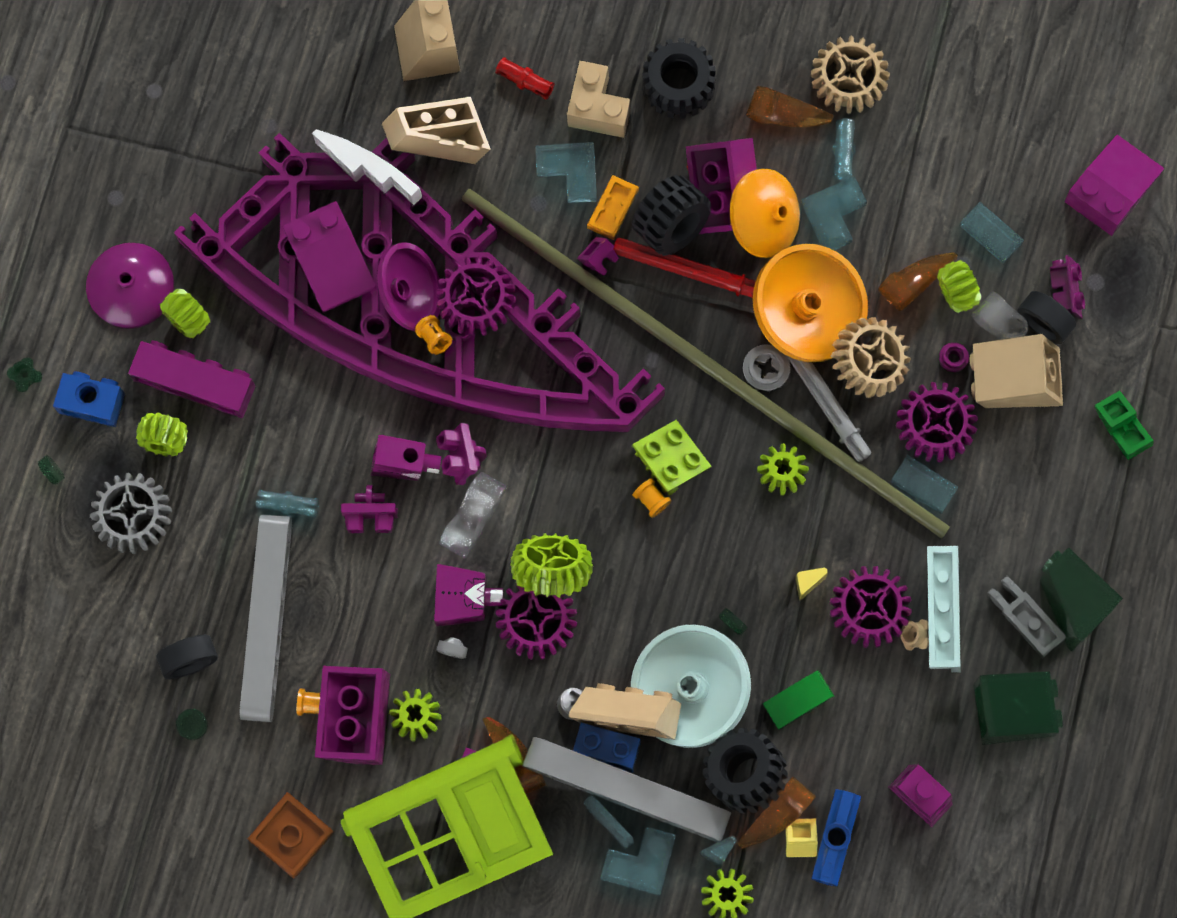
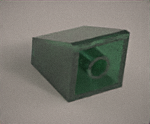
[1040,547,1123,652]
[973,671,1063,745]

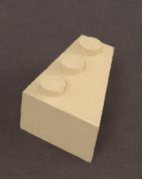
[382,97,490,164]

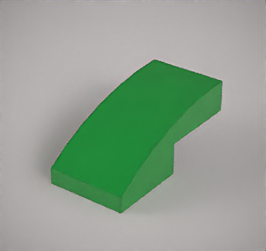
[1095,390,1154,460]
[763,670,834,730]

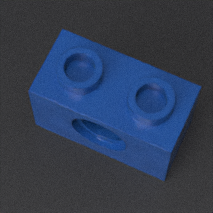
[53,371,125,427]
[573,722,641,773]

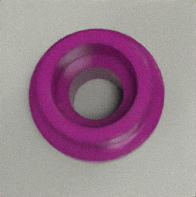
[939,343,969,372]

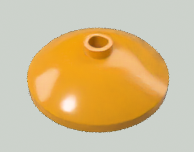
[730,169,800,258]

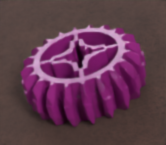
[435,256,516,337]
[896,382,978,463]
[829,566,912,648]
[496,583,577,660]

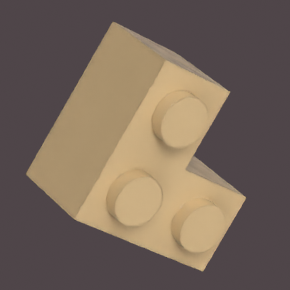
[567,61,631,138]

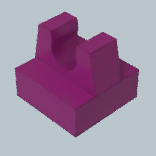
[577,237,619,276]

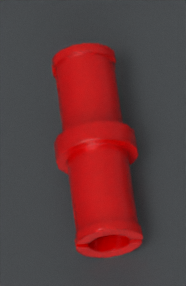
[495,57,555,100]

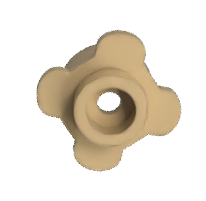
[900,619,929,651]

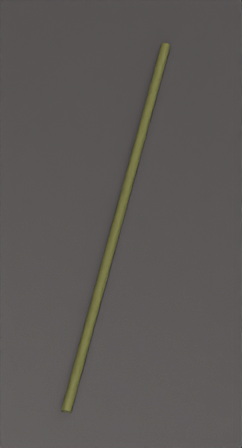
[462,189,950,539]

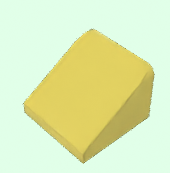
[795,567,828,600]
[785,819,818,857]

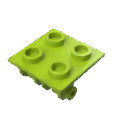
[632,420,711,495]

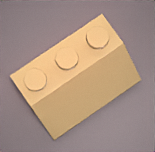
[569,683,681,740]

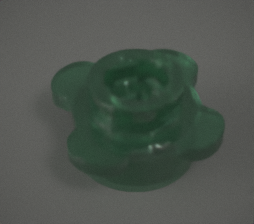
[7,358,42,392]

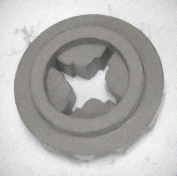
[743,345,790,392]

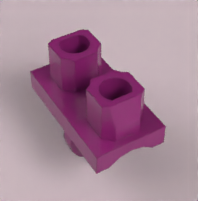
[436,423,487,485]
[341,485,398,534]

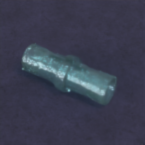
[832,118,856,180]
[256,489,319,517]

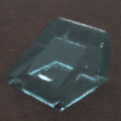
[700,836,737,867]

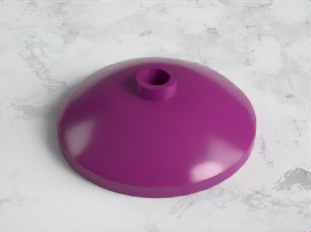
[377,242,442,331]
[86,243,174,329]

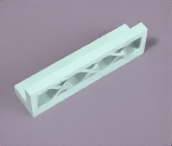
[927,546,961,673]

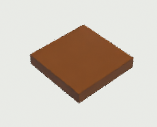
[247,792,334,879]

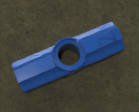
[811,789,861,887]

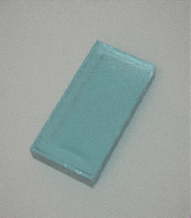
[960,202,1024,263]
[891,455,958,514]
[583,795,634,851]

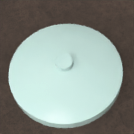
[631,625,751,748]

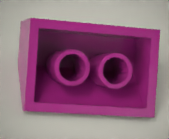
[685,138,757,234]
[315,666,390,765]

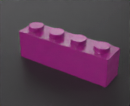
[128,340,256,419]

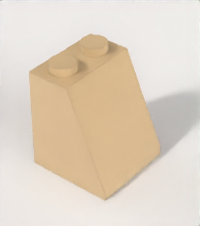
[394,0,460,81]
[970,334,1063,408]

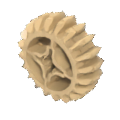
[810,35,890,114]
[830,317,911,398]

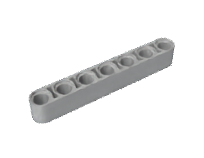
[240,515,292,722]
[522,737,731,843]

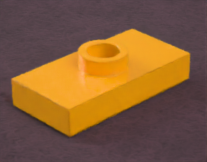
[587,175,639,240]

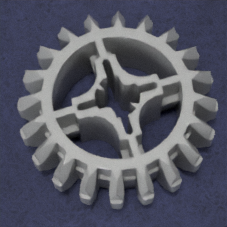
[90,473,172,554]

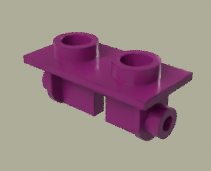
[1050,255,1085,319]

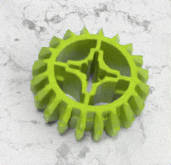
[511,533,593,598]

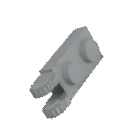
[987,576,1066,659]

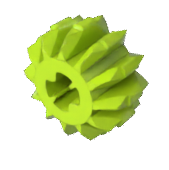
[937,260,981,313]
[160,289,210,338]
[136,412,188,457]
[757,443,809,495]
[389,689,442,742]
[701,869,754,918]

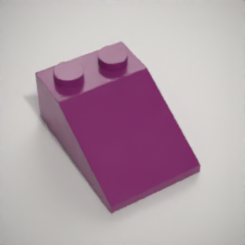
[1064,135,1165,236]
[282,201,377,313]

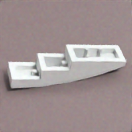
[312,129,422,205]

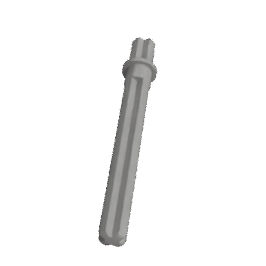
[787,356,871,462]

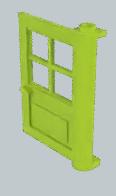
[340,734,553,918]

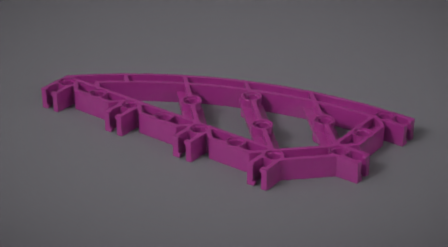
[174,133,665,432]

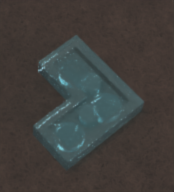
[535,142,597,203]
[801,176,867,250]
[600,827,676,896]

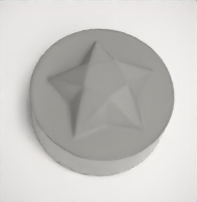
[436,637,468,660]
[557,688,583,720]

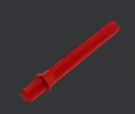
[613,238,756,298]

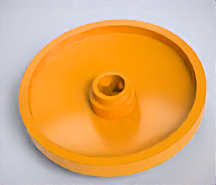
[753,244,868,362]

